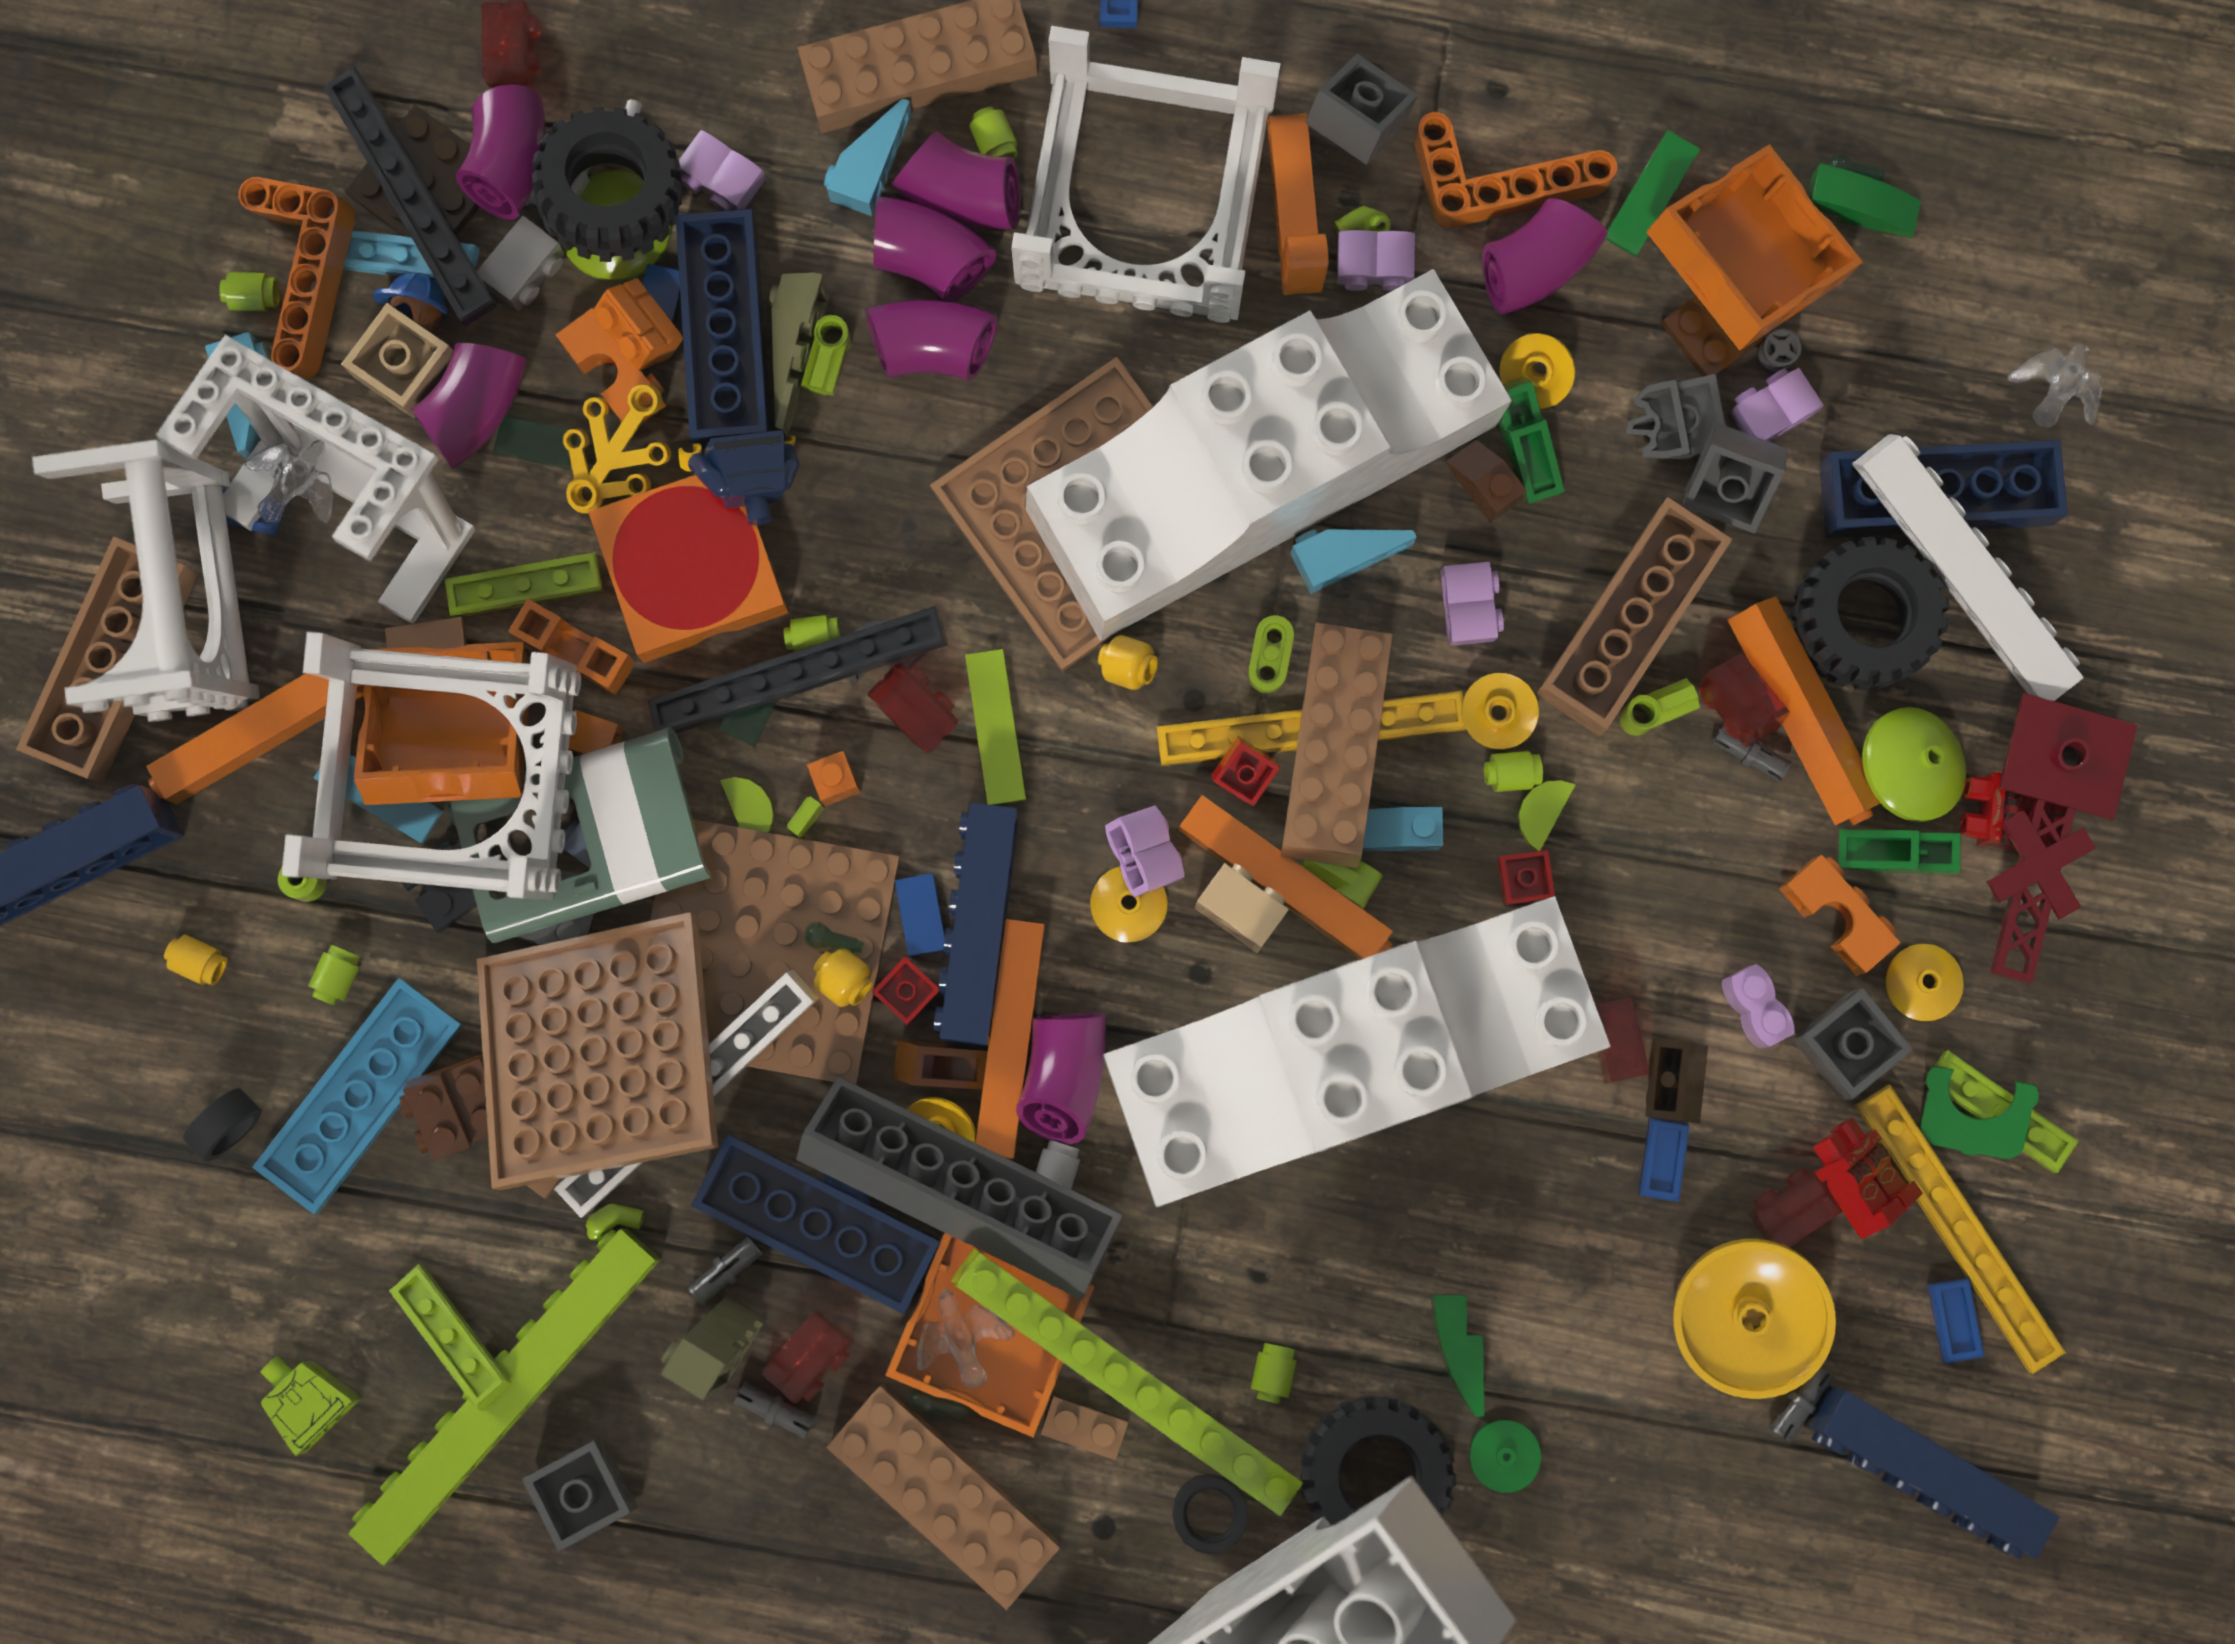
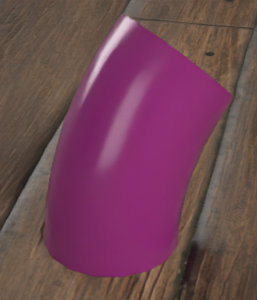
[456,84,546,220]
[891,131,1021,229]
[873,196,997,302]
[1482,198,1608,315]
[865,300,998,382]
[411,343,527,470]
[1016,1013,1106,1144]

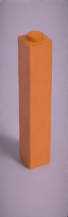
[1728,596,1880,826]
[146,673,364,804]
[1178,795,1393,960]
[976,919,1045,1159]

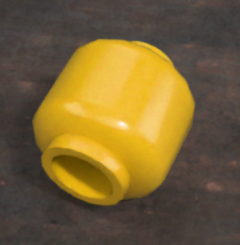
[1098,635,1158,690]
[813,948,873,1007]

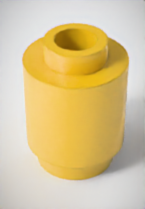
[164,934,228,986]

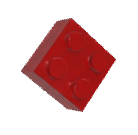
[1211,736,1280,807]
[1497,850,1555,907]
[872,957,941,1027]

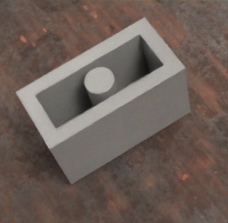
[477,216,565,312]

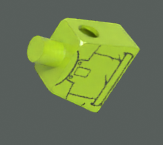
[260,1355,362,1456]

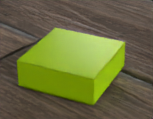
[787,796,824,839]

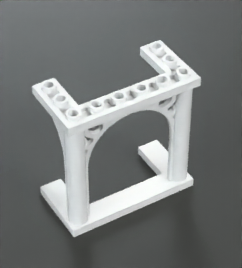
[1011,26,1280,323]
[156,335,475,624]
[32,440,260,722]
[282,632,581,900]

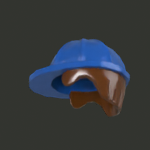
[372,273,448,336]

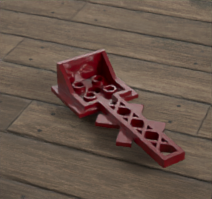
[1986,693,2138,984]

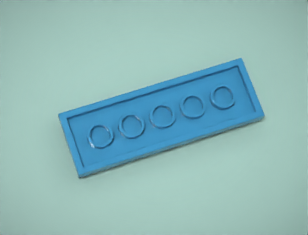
[252,978,464,1215]

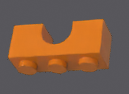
[556,308,666,425]
[508,599,635,696]
[1778,854,1901,976]

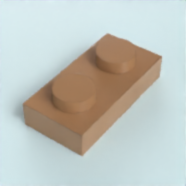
[1041,1395,1128,1460]

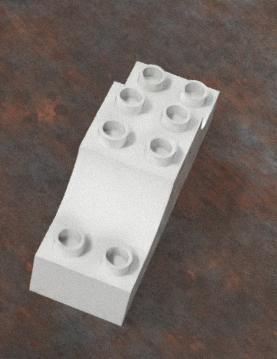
[1026,269,1512,641]
[1103,896,1611,1207]
[1148,1477,1516,1644]

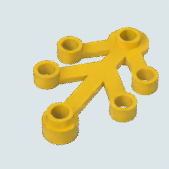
[563,384,671,513]

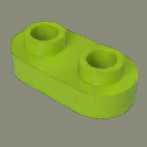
[1248,615,1294,693]

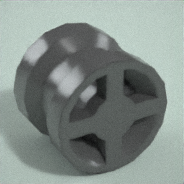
[1757,329,1801,374]

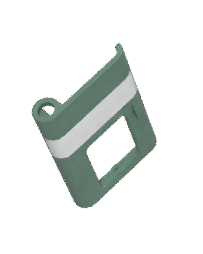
[447,727,712,943]

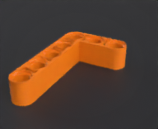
[1415,112,1617,228]
[1268,113,1328,295]
[239,177,356,380]

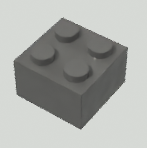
[1305,54,1418,165]
[1682,422,1788,534]
[1792,988,1913,1100]
[522,1436,638,1552]

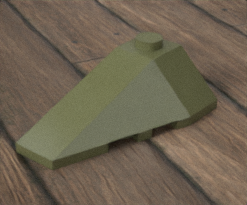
[768,272,830,439]

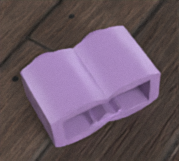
[678,130,766,211]
[1337,230,1415,291]
[1730,368,1824,442]
[1440,562,1504,646]
[1105,806,1184,897]
[1722,964,1794,1049]

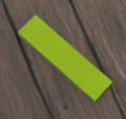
[444,552,604,618]
[965,649,1026,806]
[1923,1050,2079,1173]
[389,1264,512,1411]

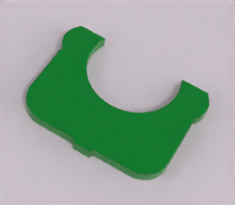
[1920,1065,2039,1159]

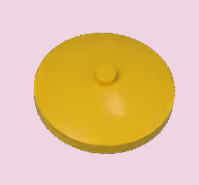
[1673,1239,1836,1399]

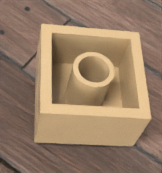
[341,303,453,419]
[1194,863,1289,953]

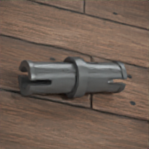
[1712,722,1792,783]
[687,1235,764,1306]
[1769,1367,1835,1443]
[733,1381,816,1439]

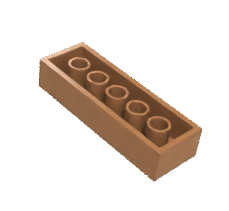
[797,0,1037,134]
[1535,497,1732,736]
[16,536,198,785]
[1281,623,1392,868]
[826,1383,1061,1610]

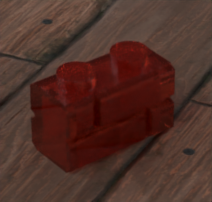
[481,1,540,88]
[1698,653,1790,748]
[867,662,959,754]
[1595,997,1650,1084]
[1748,1167,1843,1248]
[761,1310,852,1404]

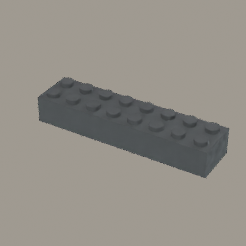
[796,1077,1123,1300]

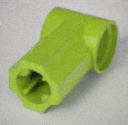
[801,315,852,396]
[1619,678,1700,736]
[1301,860,1383,909]

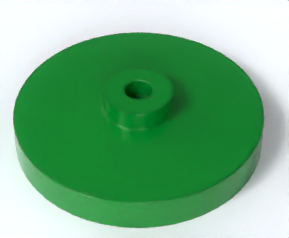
[1469,1419,1541,1493]

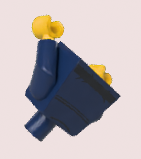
[678,430,800,525]

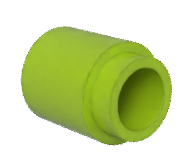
[969,107,1018,159]
[219,272,280,311]
[784,615,840,652]
[1484,751,1543,792]
[278,868,327,902]
[308,945,360,1005]
[1250,1342,1297,1404]

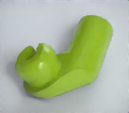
[1332,206,1391,235]
[585,1203,645,1241]

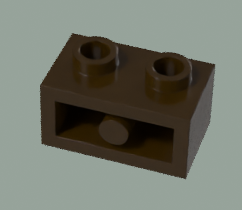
[1645,1038,1708,1123]

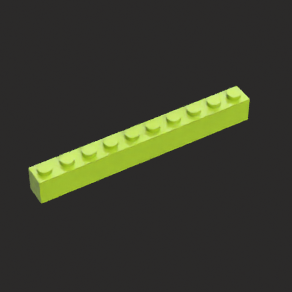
[348,1228,661,1566]
[951,1248,1303,1517]

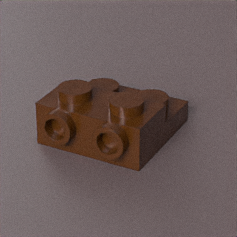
[1661,295,1773,377]
[399,1054,488,1161]

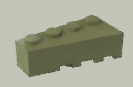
[661,1296,766,1400]

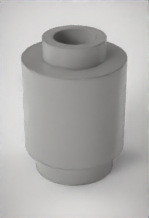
[1036,1140,1080,1190]

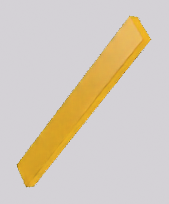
[1157,691,1466,766]
[1854,1084,2066,1374]

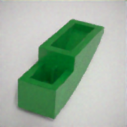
[1605,130,1700,257]
[1808,163,1921,238]
[1498,377,1565,504]
[1838,829,1962,876]
[1431,1294,1484,1417]

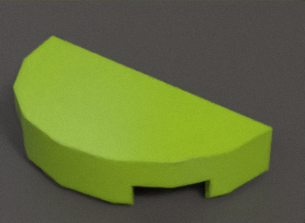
[720,777,774,833]
[1517,780,1575,852]

